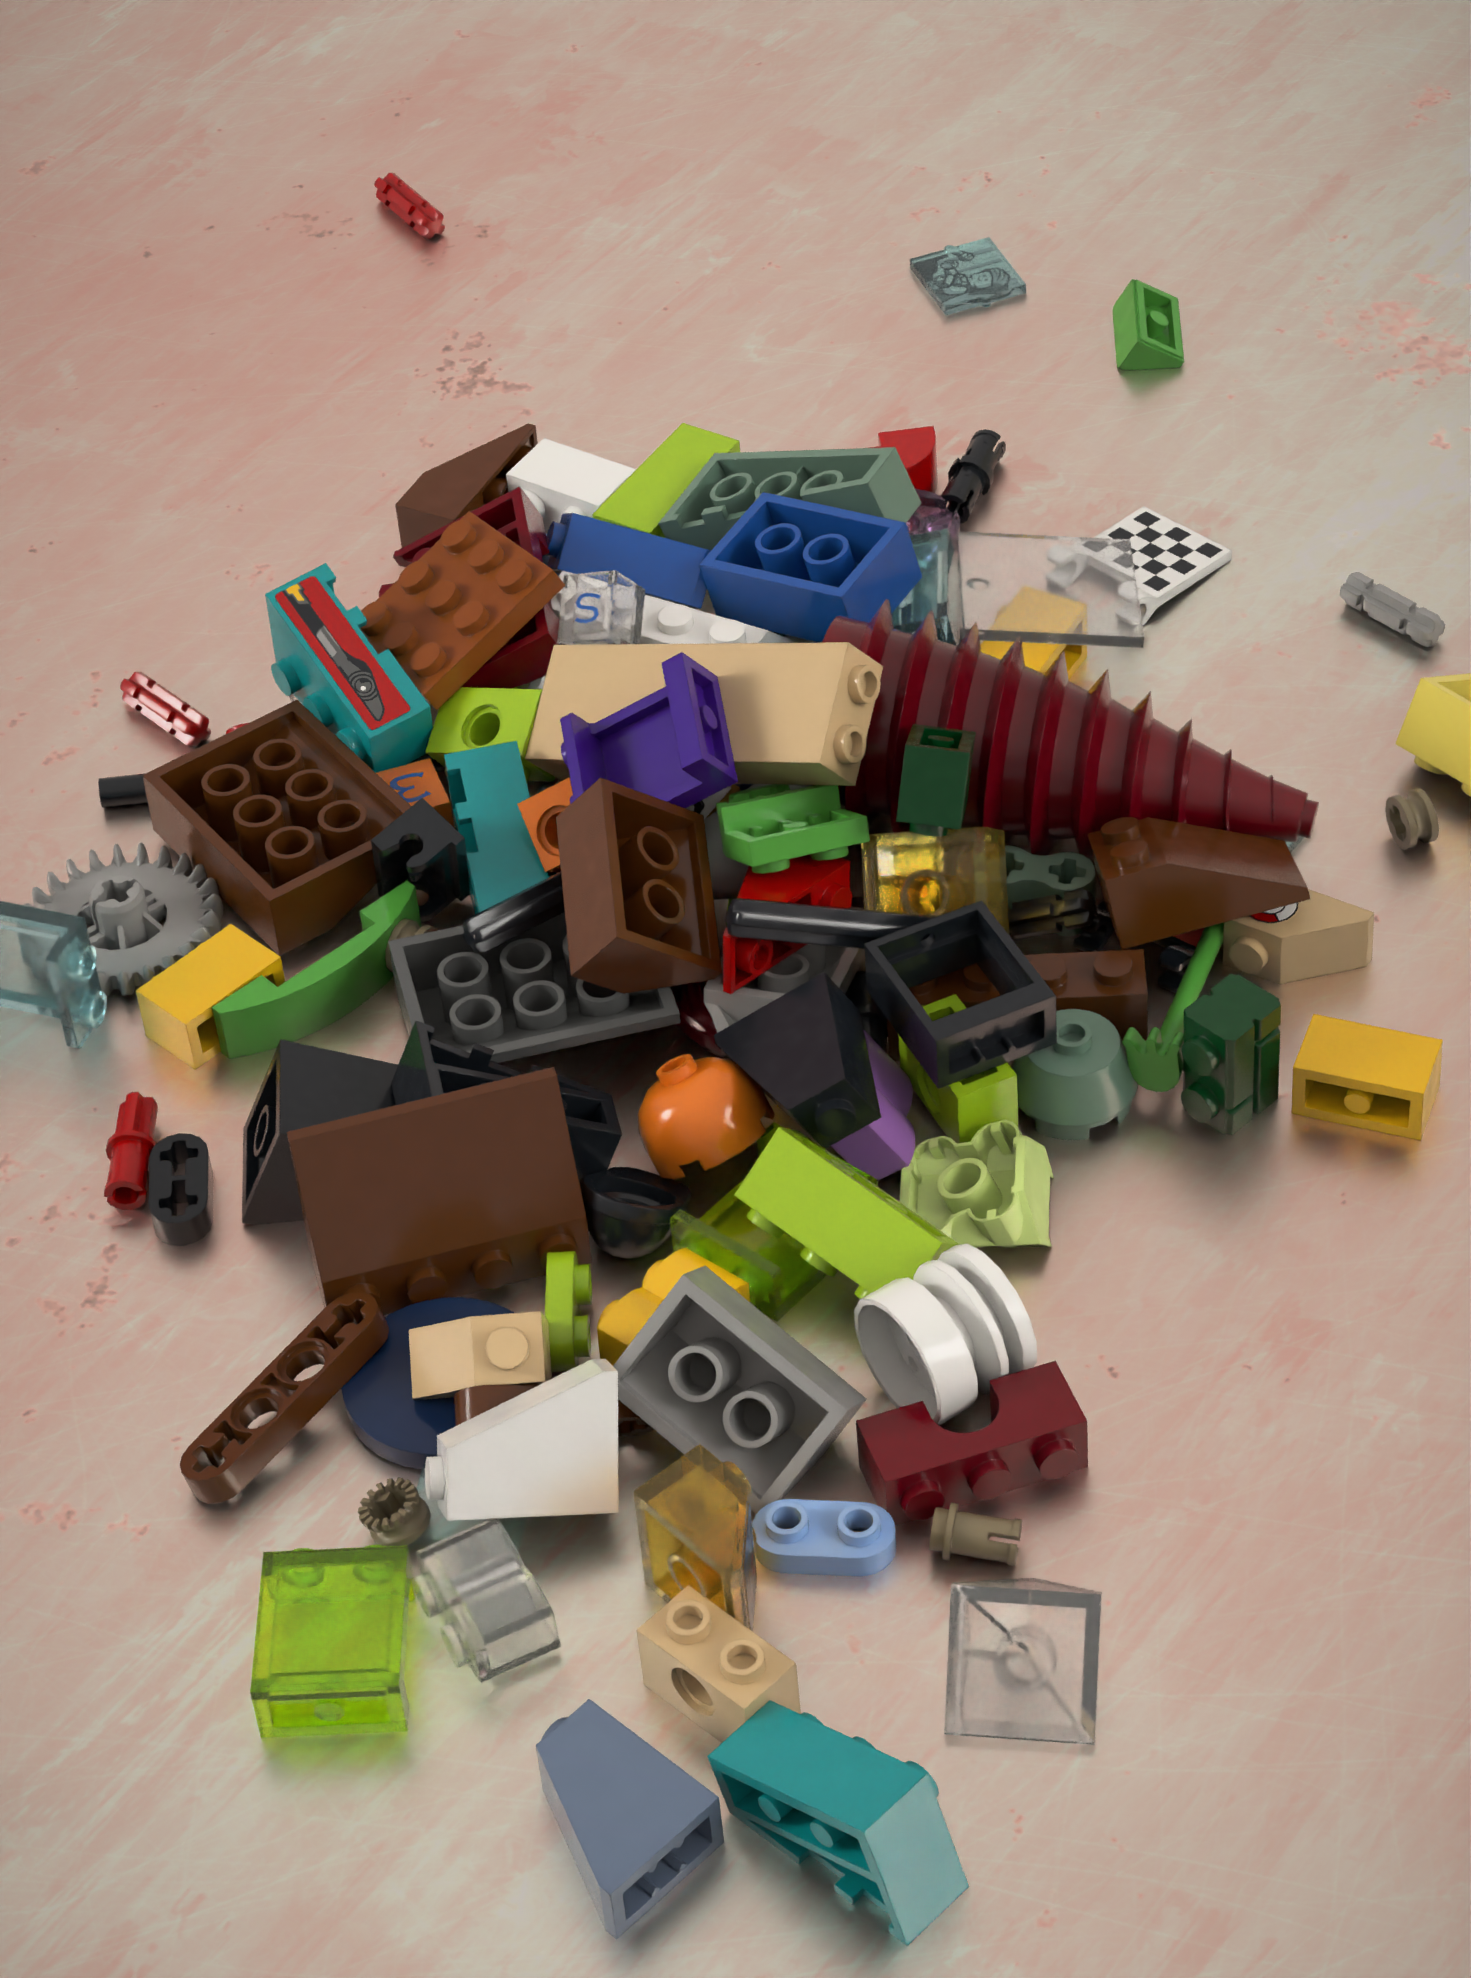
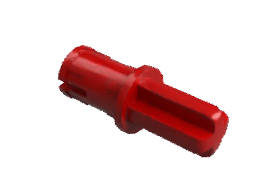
[104,1092,158,1210]

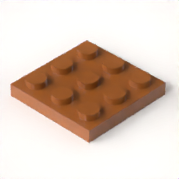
[360,511,566,711]

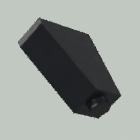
[714,972,881,1149]

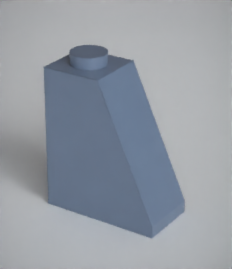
[536,1699,724,1939]

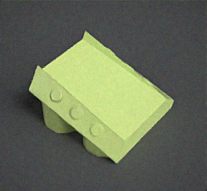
[899,1120,1054,1248]

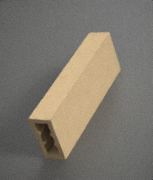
[525,642,883,786]

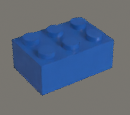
[699,492,922,642]

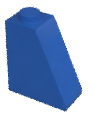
[546,513,711,609]

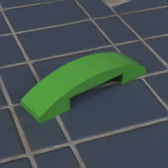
[212,880,422,1059]

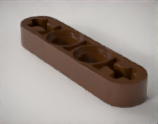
[180,1292,389,1504]

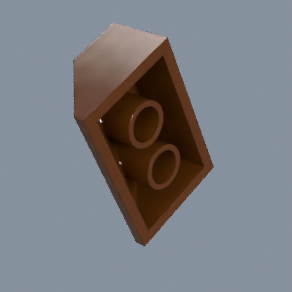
[556,777,722,994]

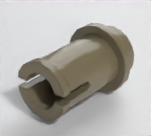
[929,1502,1022,1566]

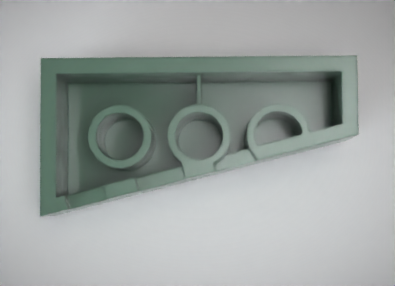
[658,447,921,550]

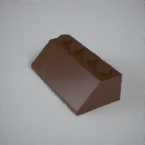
[887,949,1148,1061]

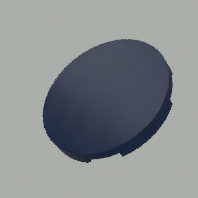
[341,1297,514,1470]

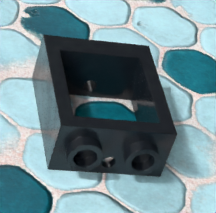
[864,900,1057,1089]

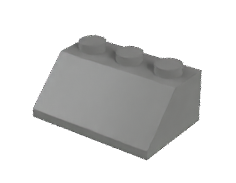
[613,1266,867,1514]

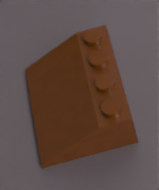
[142,700,411,956]
[287,1067,592,1315]

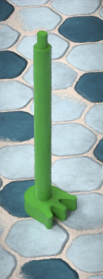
[1122,922,1224,1092]

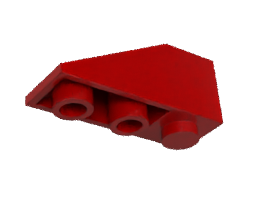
[723,855,852,994]

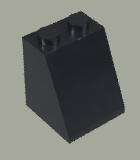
[242,1039,398,1225]

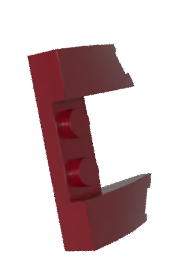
[379,486,568,708]

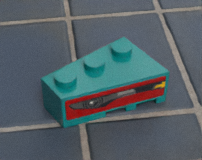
[265,563,433,773]

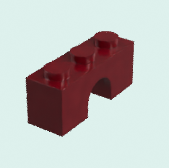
[856,1361,1088,1526]

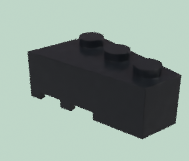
[391,1021,622,1189]

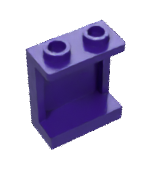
[560,652,738,808]

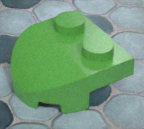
[716,784,870,873]

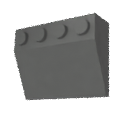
[388,912,681,1063]

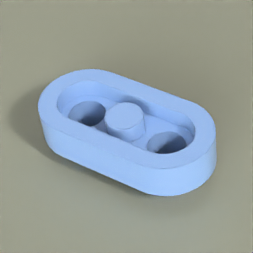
[752,1499,896,1576]

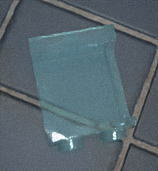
[0,901,107,1049]

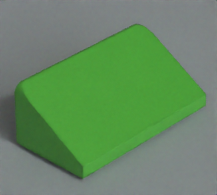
[1112,279,1184,370]

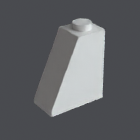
[425,1359,619,1521]

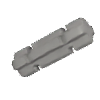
[1340,572,1445,647]

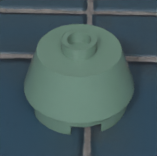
[1011,1009,1138,1140]

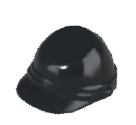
[580,1167,692,1259]

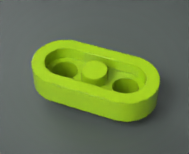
[545,1251,592,1372]

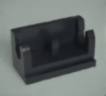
[371,798,470,923]

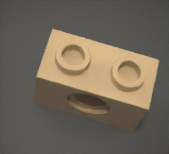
[637,1585,801,1743]

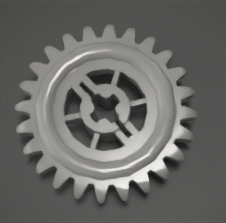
[19,843,224,997]

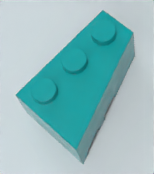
[444,741,557,914]
[707,1700,969,1946]

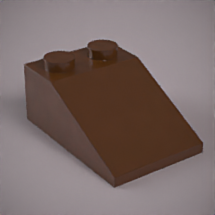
[1087,817,1310,950]

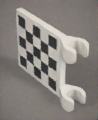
[1045,506,1232,632]

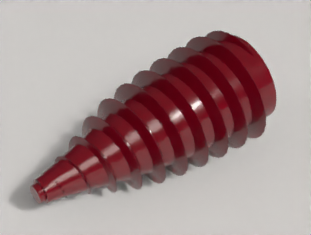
[812,599,1319,861]

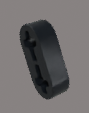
[149,1133,213,1246]

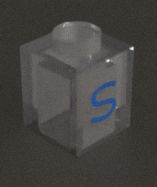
[557,570,645,645]

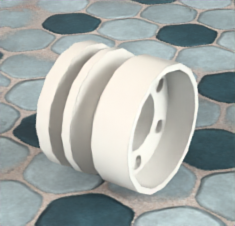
[854,1244,1037,1426]

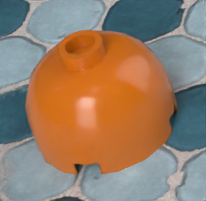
[638,1054,775,1179]

